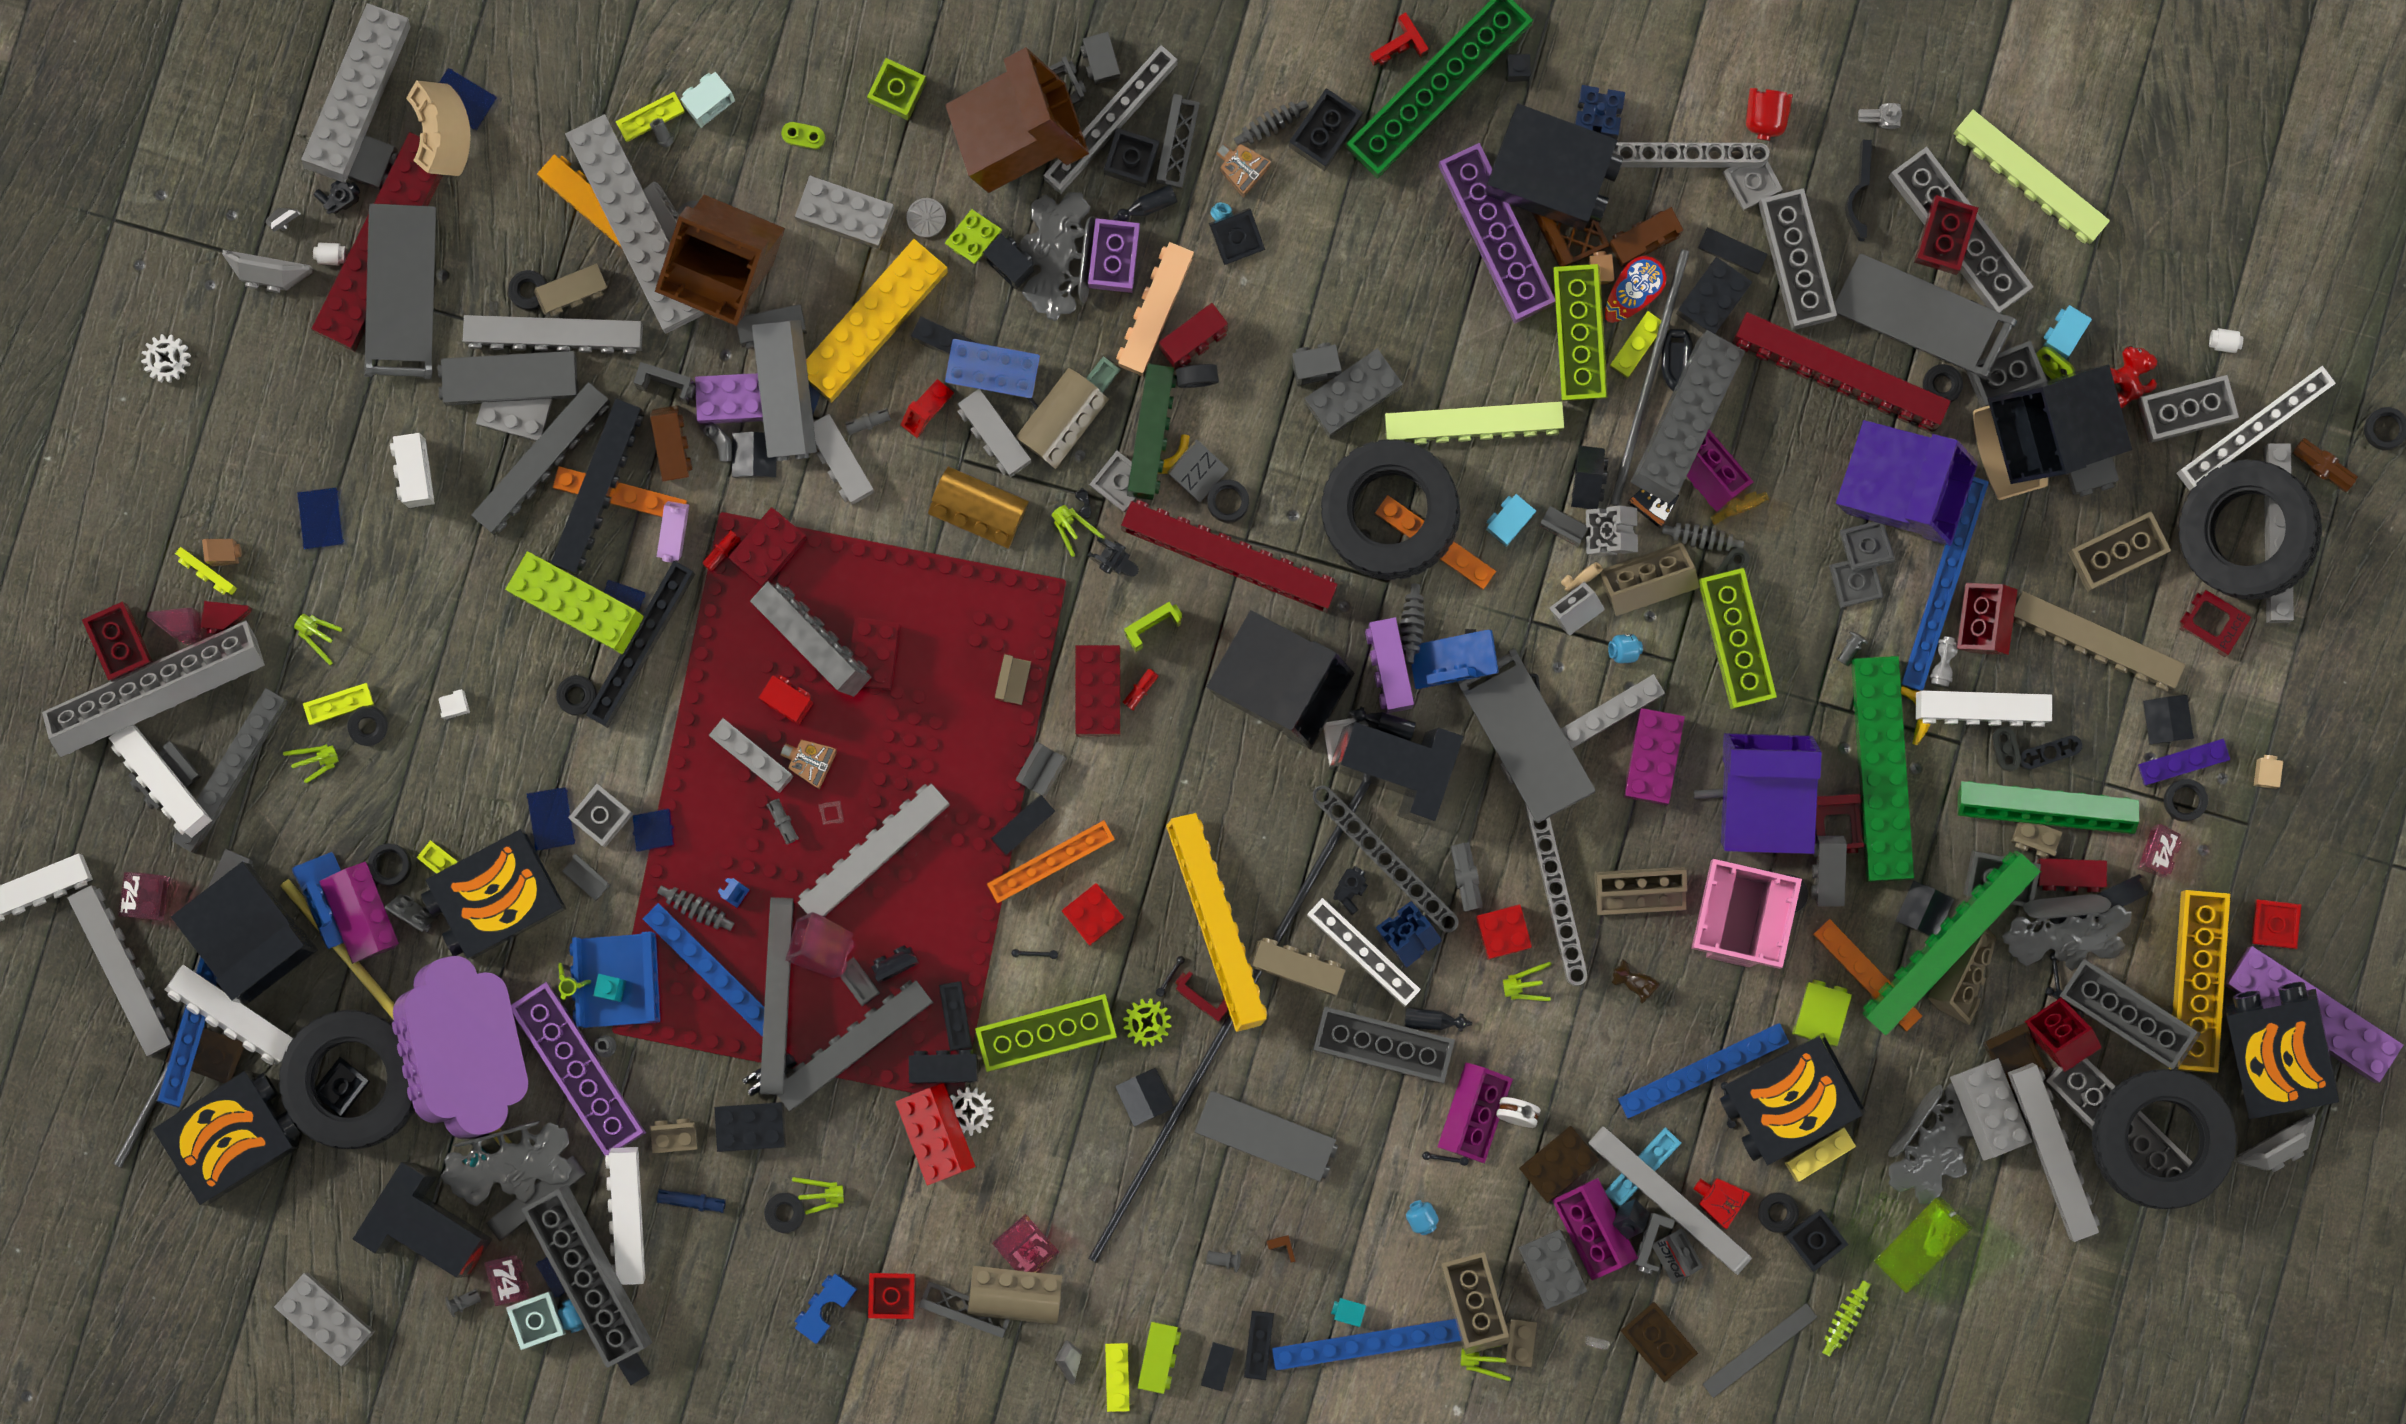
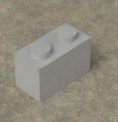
[1549,582,1605,636]

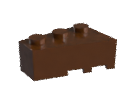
[1609,207,1684,268]
[650,405,693,482]

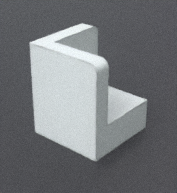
[439,689,470,720]

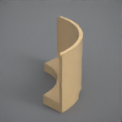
[406,80,471,176]
[1973,406,2048,500]

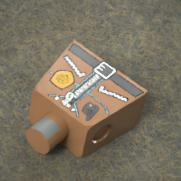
[1216,144,1271,198]
[781,740,837,789]

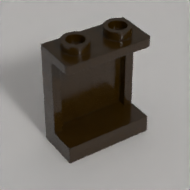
[1982,1023,2049,1093]

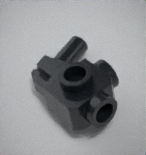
[313,180,360,215]
[1333,866,1368,915]

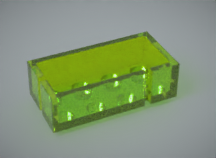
[1874,1196,1973,1293]

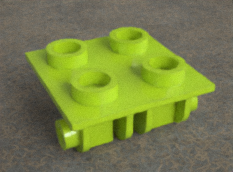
[945,209,1002,264]

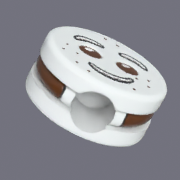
[1496,1097,1541,1128]

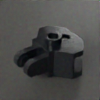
[1087,537,1139,577]

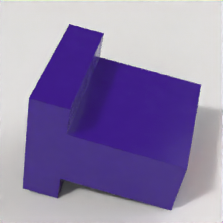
[1836,420,1978,546]
[1721,733,1822,854]

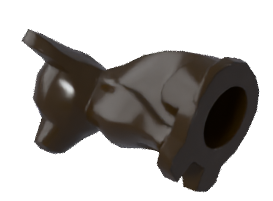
[1612,959,1660,1004]

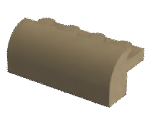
[1015,368,1109,469]
[1595,867,1687,915]
[967,1266,1062,1325]

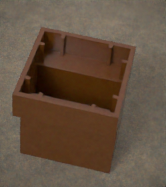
[945,47,1089,193]
[654,195,785,326]

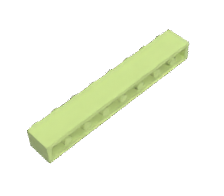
[1953,110,2110,244]
[1385,402,1564,445]

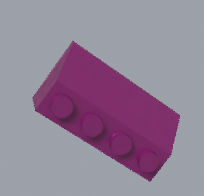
[1687,429,1753,512]
[319,862,399,964]
[1437,1062,1513,1164]
[1552,1178,1638,1281]

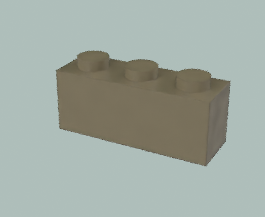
[534,264,607,316]

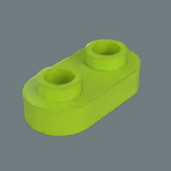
[781,122,825,150]
[2036,347,2075,379]

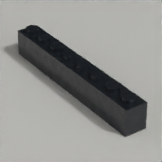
[551,398,645,575]
[586,561,695,728]

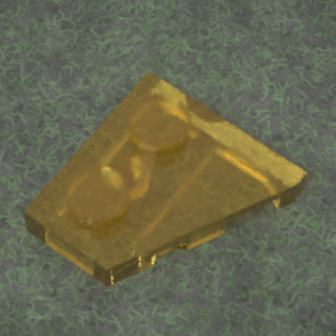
[1711,491,1769,525]

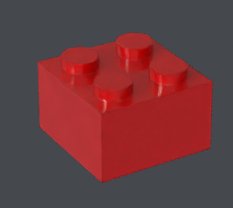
[758,675,814,725]
[1061,883,1124,947]
[1476,904,1532,960]
[868,1273,916,1319]

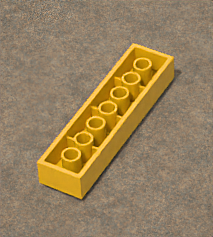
[806,239,948,403]
[2169,890,2230,1073]

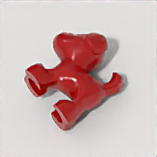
[2110,346,2157,409]

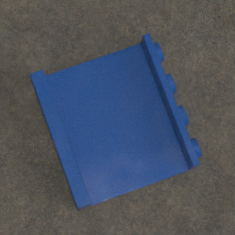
[570,931,660,1028]

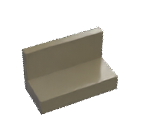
[995,654,1031,705]

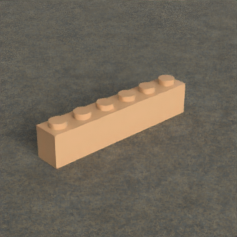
[1116,242,1194,376]

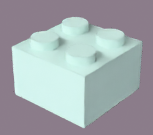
[681,72,735,128]
[506,1292,566,1350]

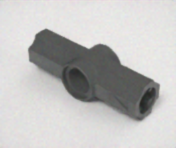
[1451,842,1483,912]

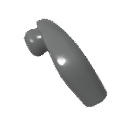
[703,423,732,462]

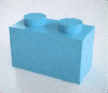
[2043,305,2092,359]
[1486,494,1536,547]

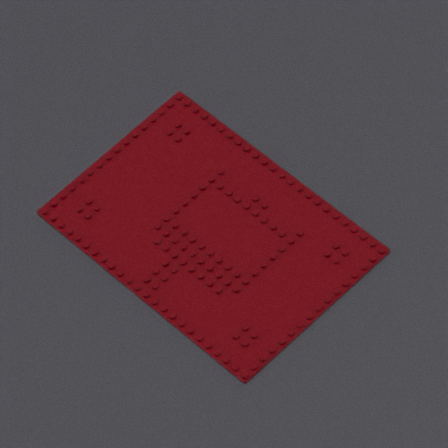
[612,512,1066,1102]

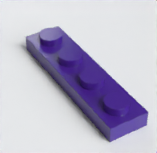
[2138,738,2230,786]

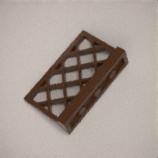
[1532,212,1610,267]

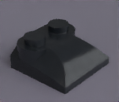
[871,945,919,983]

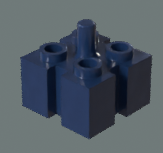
[1575,85,1625,139]
[1376,901,1442,968]

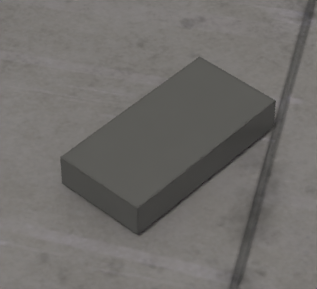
[836,957,880,1006]

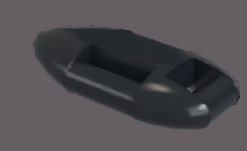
[1661,329,1693,391]

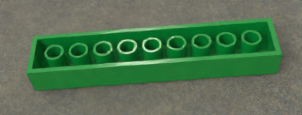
[1346,0,1533,179]
[1851,656,1914,882]
[1862,851,2041,1036]

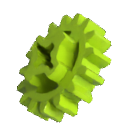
[1123,998,1172,1047]

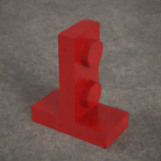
[1369,12,1429,65]
[900,379,954,438]

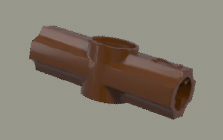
[2292,438,2358,493]

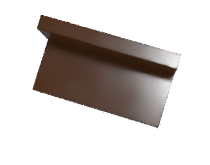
[1266,1235,1295,1262]

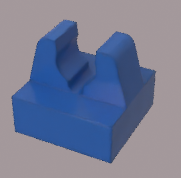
[718,878,750,908]

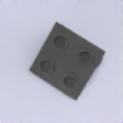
[384,894,438,933]

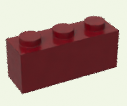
[2037,858,2107,893]

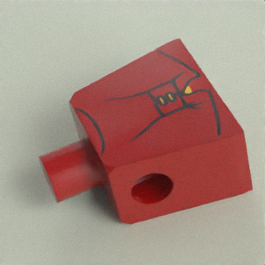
[1693,1178,1750,1229]

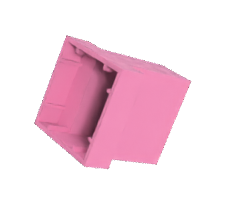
[1691,859,1802,969]

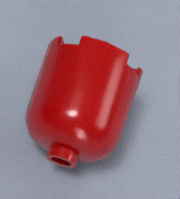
[1746,88,1793,141]

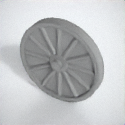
[906,198,946,238]

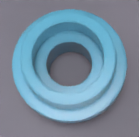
[1210,202,1232,220]

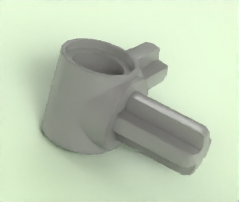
[1858,103,1902,129]

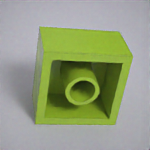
[867,58,927,120]

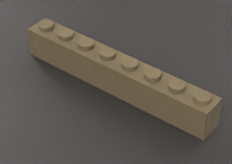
[2013,591,2186,692]

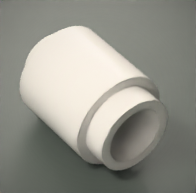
[313,243,346,266]
[2209,328,2243,353]

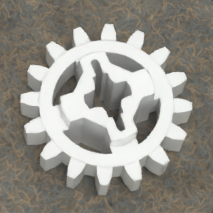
[141,334,191,383]
[950,1086,994,1136]

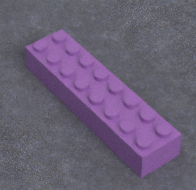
[1438,143,1556,324]
[2224,946,2403,1083]
[511,982,646,1157]

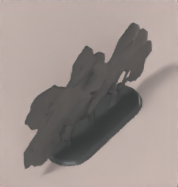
[1018,192,1095,321]
[2002,895,2132,971]
[1888,1083,1973,1205]
[440,1120,572,1206]

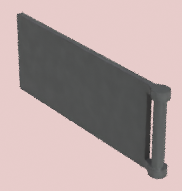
[364,204,436,379]
[1834,254,2017,380]
[1457,648,1595,823]

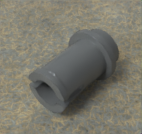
[650,118,673,147]

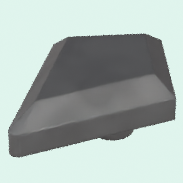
[265,208,301,232]
[1055,1341,1082,1384]

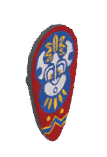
[1605,256,1667,323]

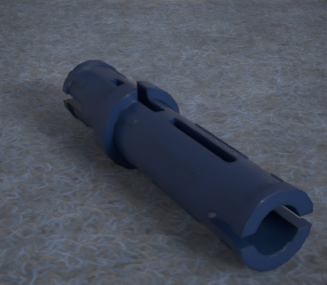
[657,1189,726,1213]

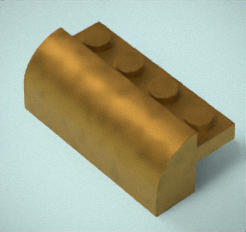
[928,466,1029,549]

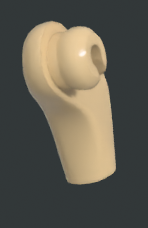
[1561,562,1603,592]

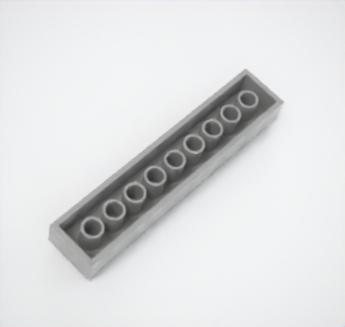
[565,114,705,334]
[42,621,265,757]

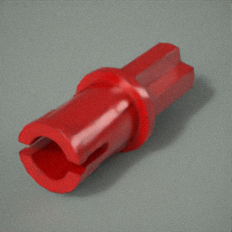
[703,530,741,571]
[1122,669,1159,710]

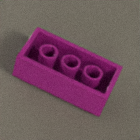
[1623,708,1685,806]

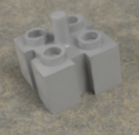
[1586,506,1638,556]

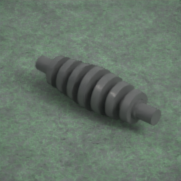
[1233,100,1309,146]
[1662,523,1744,552]
[1400,583,1425,665]
[657,885,735,931]

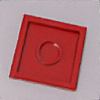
[2251,899,2301,949]

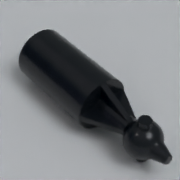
[1113,184,1177,222]
[1349,706,1416,741]
[1404,1008,1472,1032]

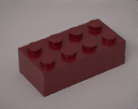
[1075,645,1120,736]

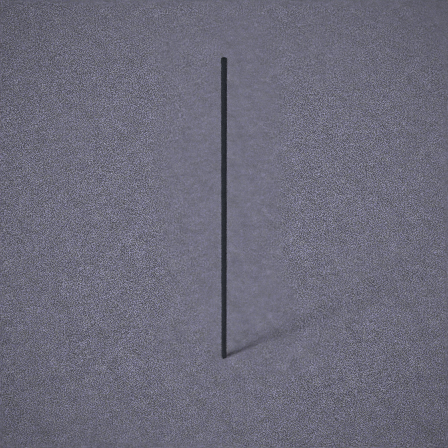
[1088,781,1371,1263]

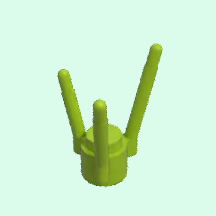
[1051,505,1105,557]
[294,614,342,665]
[283,744,339,783]
[1503,962,1552,1001]
[558,963,591,1002]
[792,1177,844,1215]
[1461,1345,1511,1381]

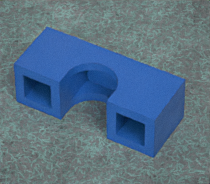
[794,1273,858,1344]

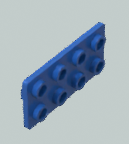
[945,339,1040,398]
[1411,630,1499,689]
[292,852,343,949]

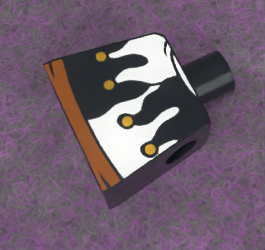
[1628,489,1679,529]

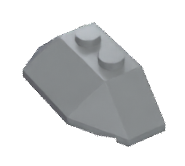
[222,250,313,293]
[2234,1114,2316,1172]

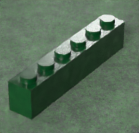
[1127,364,1177,500]

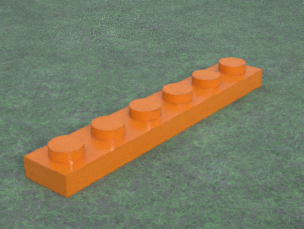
[553,467,687,517]
[1375,495,1496,590]
[987,820,1115,903]
[1813,919,1922,1032]

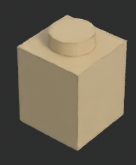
[2254,755,2283,789]

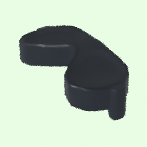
[1075,488,1092,519]

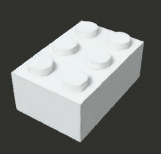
[390,433,435,508]

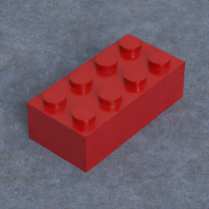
[895,1083,976,1186]

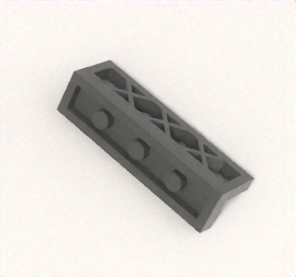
[1156,94,1200,188]
[918,1281,1010,1338]

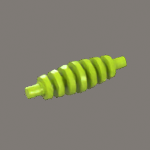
[1822,1280,1871,1357]

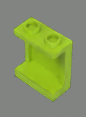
[1124,602,1182,652]
[1792,979,1852,1047]

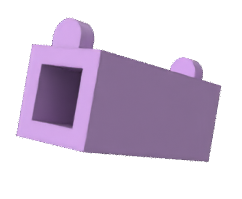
[657,501,689,563]

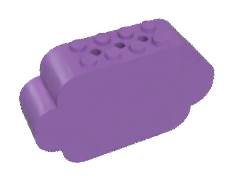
[392,956,528,1139]

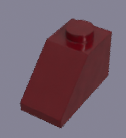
[201,601,252,635]

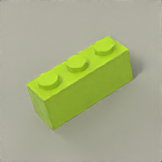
[1138,1321,1181,1394]

